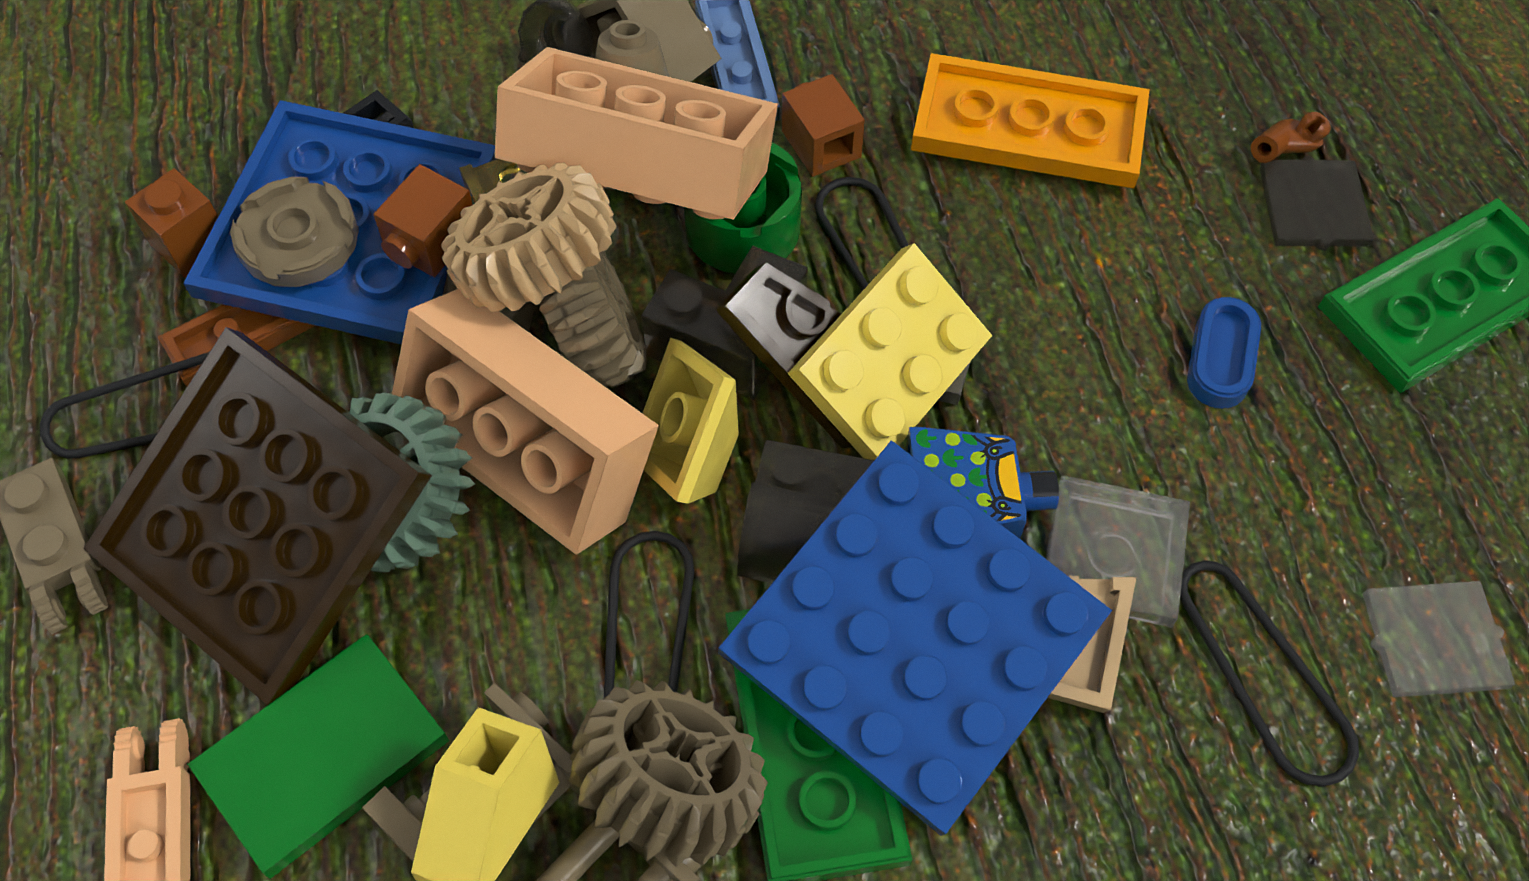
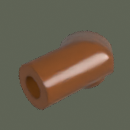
[1251,112,1331,163]

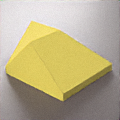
[642,338,739,504]

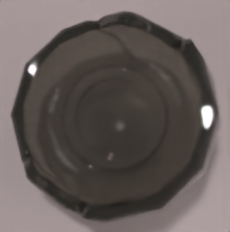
[518,0,594,64]

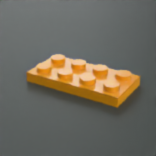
[911,53,1150,189]

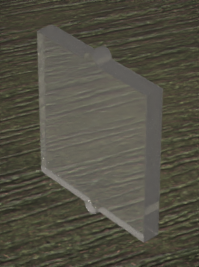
[1363,581,1515,697]

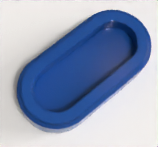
[1187,297,1261,409]

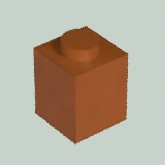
[782,74,865,177]
[373,164,473,278]
[125,168,218,278]

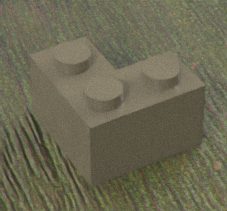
[568,0,722,82]

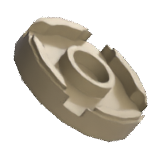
[230,177,359,287]

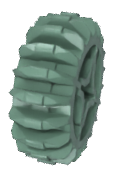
[344,393,475,572]

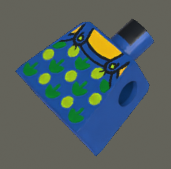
[905,427,1059,539]

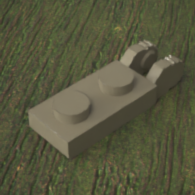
[0,458,108,635]

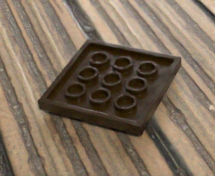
[83,327,432,705]

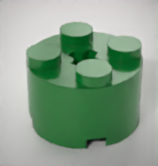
[684,142,802,280]

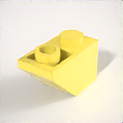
[411,707,560,881]

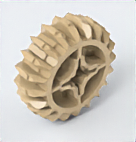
[441,163,617,312]

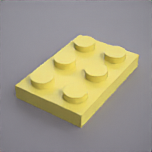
[788,243,992,465]

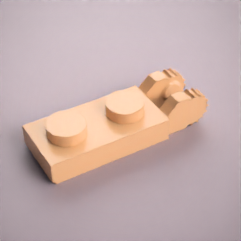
[104,718,190,881]

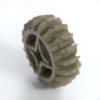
[539,251,648,388]
[569,680,768,867]

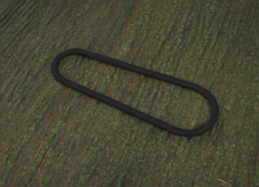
[814,177,909,291]
[40,352,209,459]
[604,531,695,697]
[1178,560,1359,787]

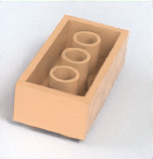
[495,47,778,220]
[392,289,659,555]

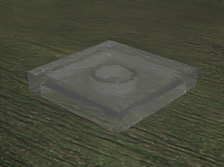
[1046,475,1190,627]

